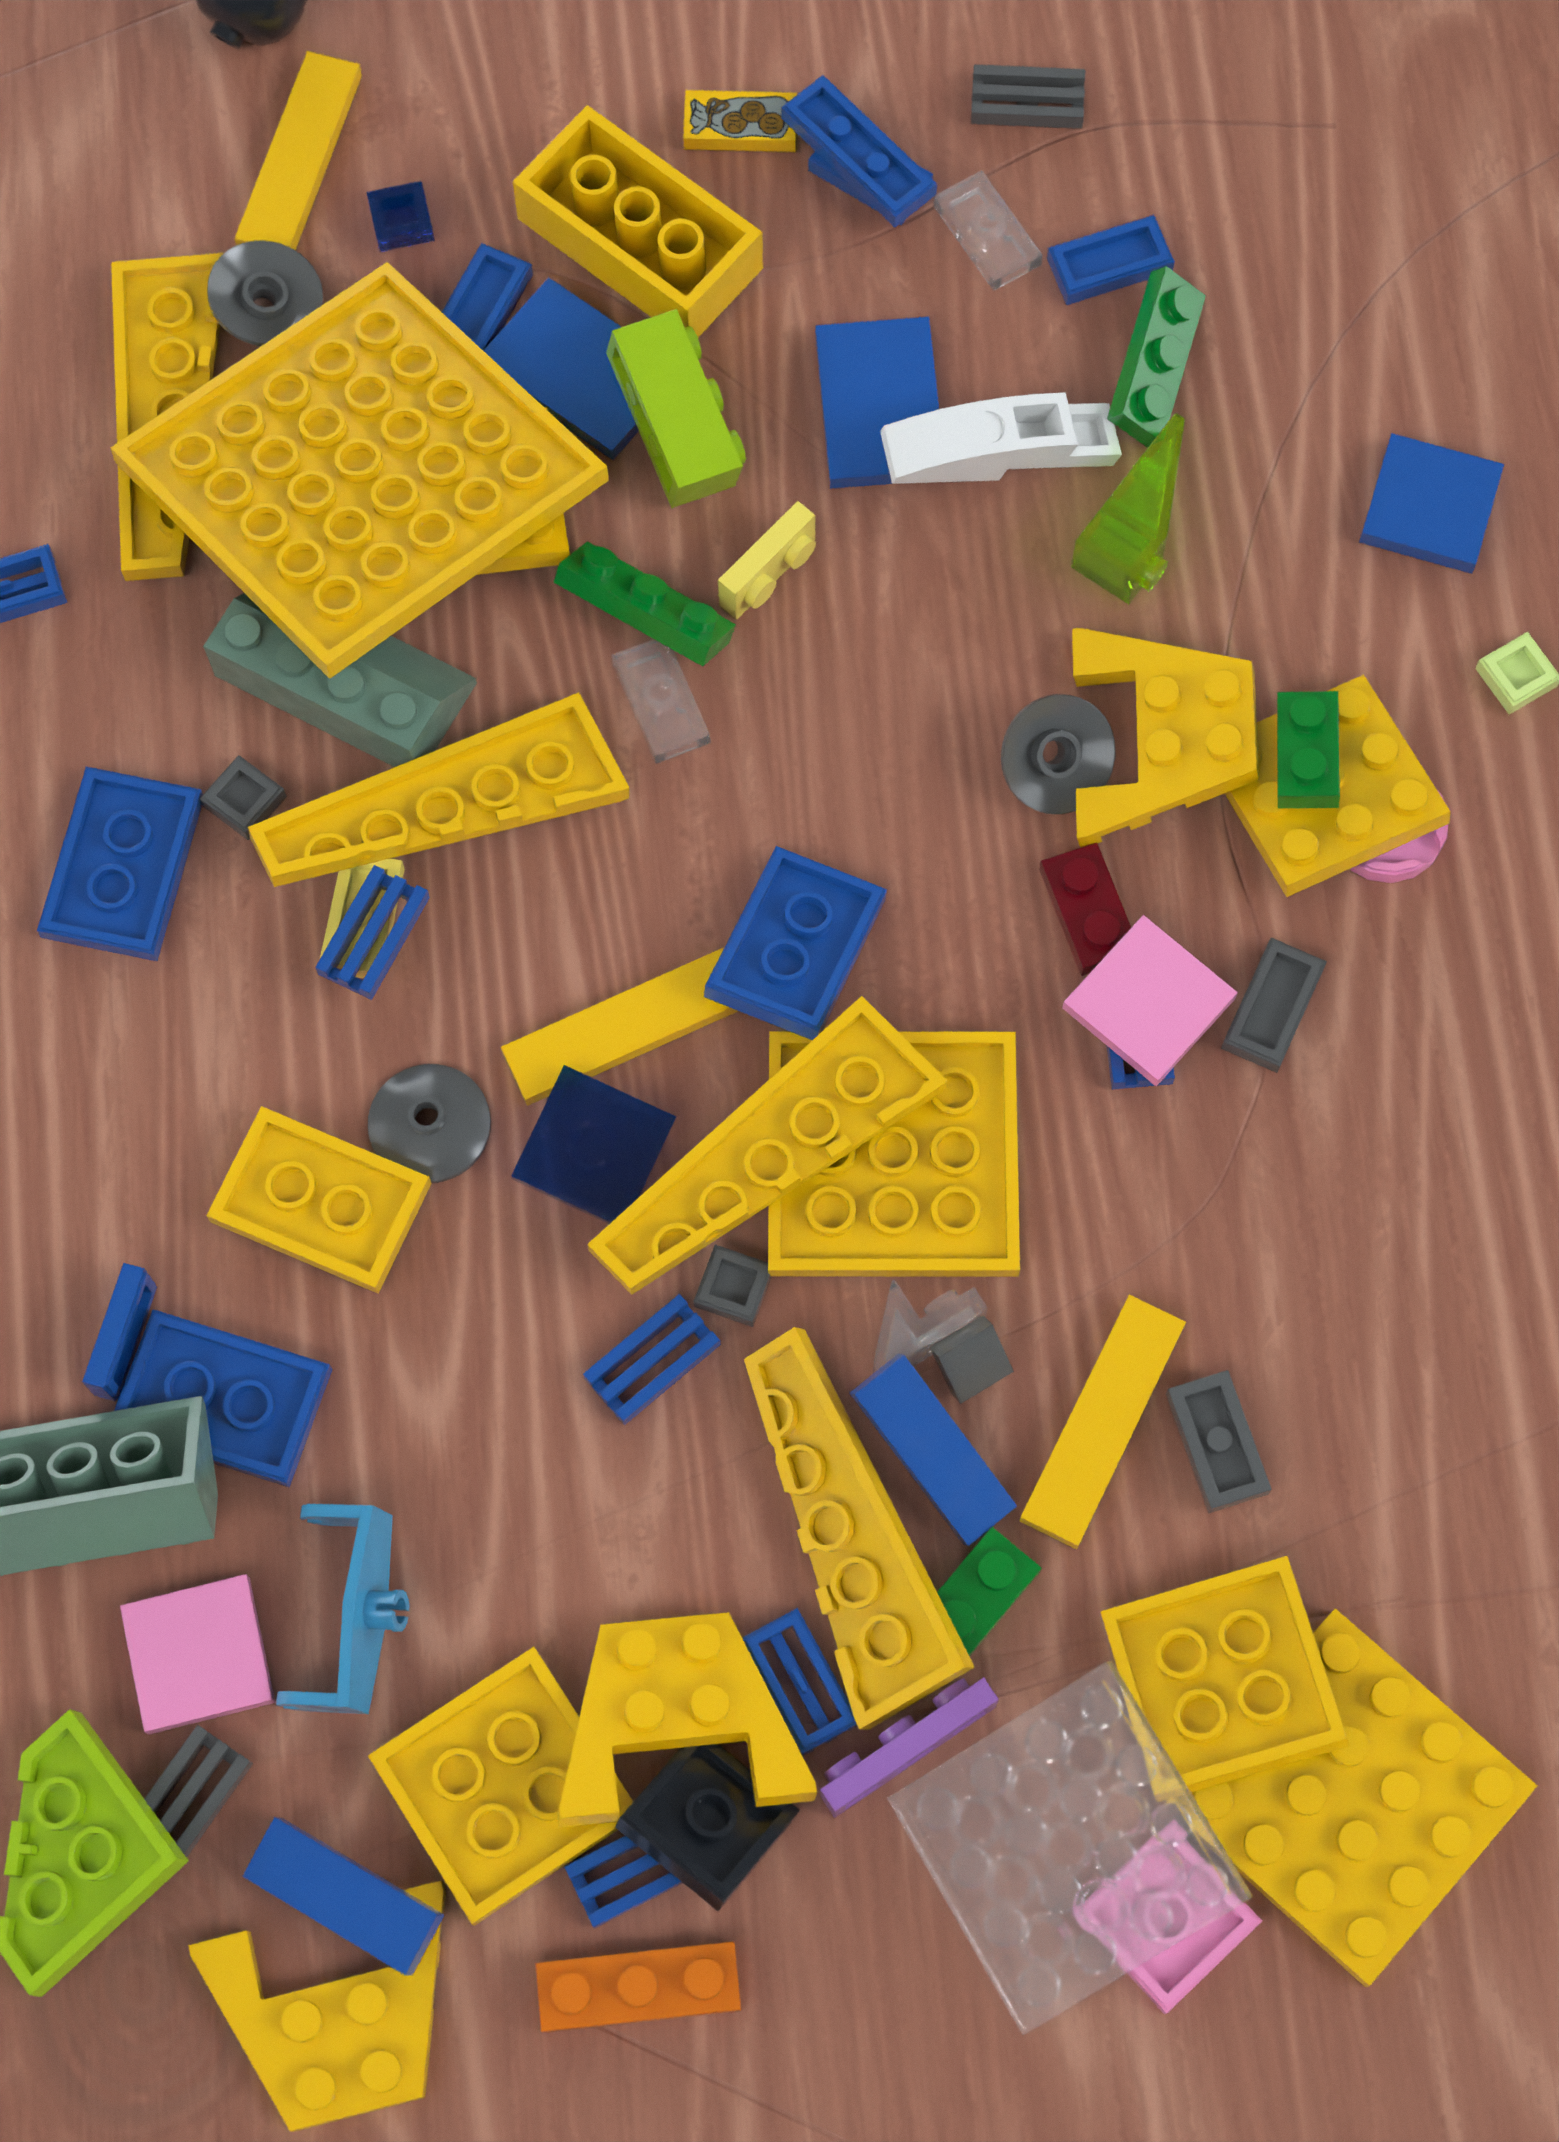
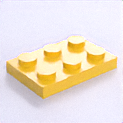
[206,1106,432,1294]

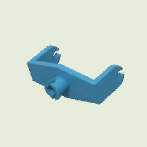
[276,1504,409,1714]

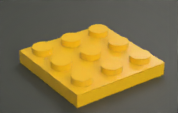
[1224,674,1451,897]
[1100,1556,1349,1802]
[368,1647,633,1926]

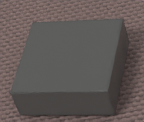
[200,755,287,840]
[693,1245,772,1327]
[930,1315,1014,1404]

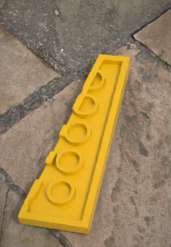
[111,253,224,581]
[248,692,629,887]
[587,996,947,1295]
[744,1327,975,1730]

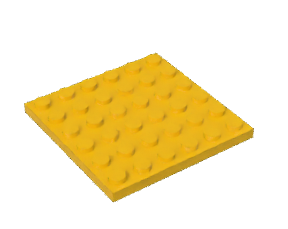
[110,262,609,679]

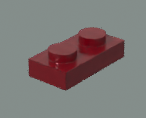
[1039,842,1131,976]

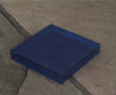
[511,1065,676,1224]

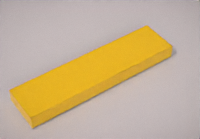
[234,51,362,250]
[501,948,738,1106]
[1019,1295,1186,1550]

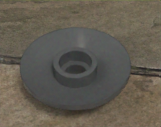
[207,241,323,346]
[1001,694,1116,814]
[368,1064,491,1183]

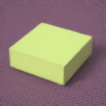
[1475,632,1559,715]

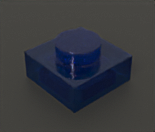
[366,180,435,252]

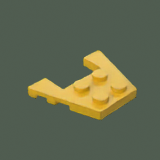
[1072,628,1259,848]
[558,1612,817,1827]
[188,1881,446,2132]

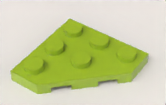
[0,1709,189,1997]

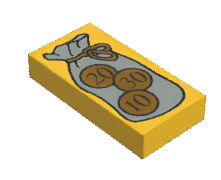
[683,90,797,152]

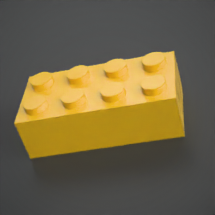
[512,105,763,337]

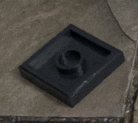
[615,1744,800,1912]

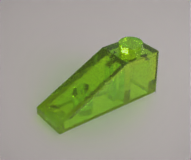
[1071,413,1185,605]

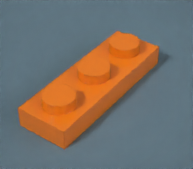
[536,1941,742,2033]

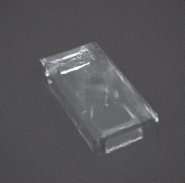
[934,170,1043,291]
[611,639,711,764]

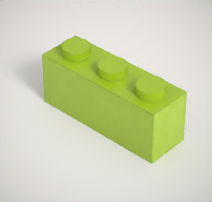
[606,309,746,508]

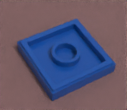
[1359,433,1504,574]

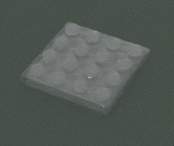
[887,1661,1253,2035]

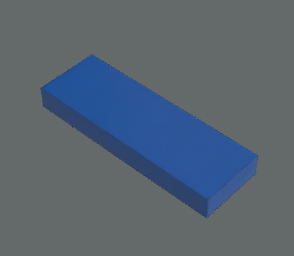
[781,75,937,228]
[850,1353,1017,1546]
[242,1817,445,1975]

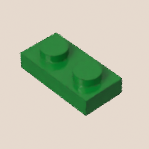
[1277,691,1340,808]
[937,1527,1042,1657]

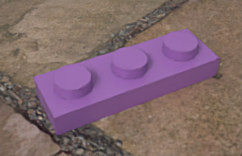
[820,1678,999,1818]

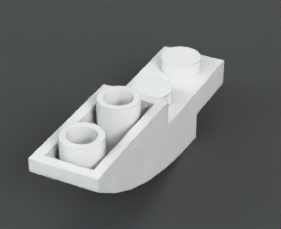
[880,393,1122,484]

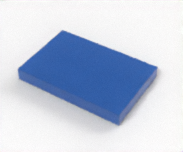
[483,277,639,460]
[815,317,939,489]
[37,767,203,961]
[704,846,887,1040]
[114,1309,333,1488]

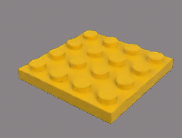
[768,1031,1020,1277]
[1164,1608,1538,1987]

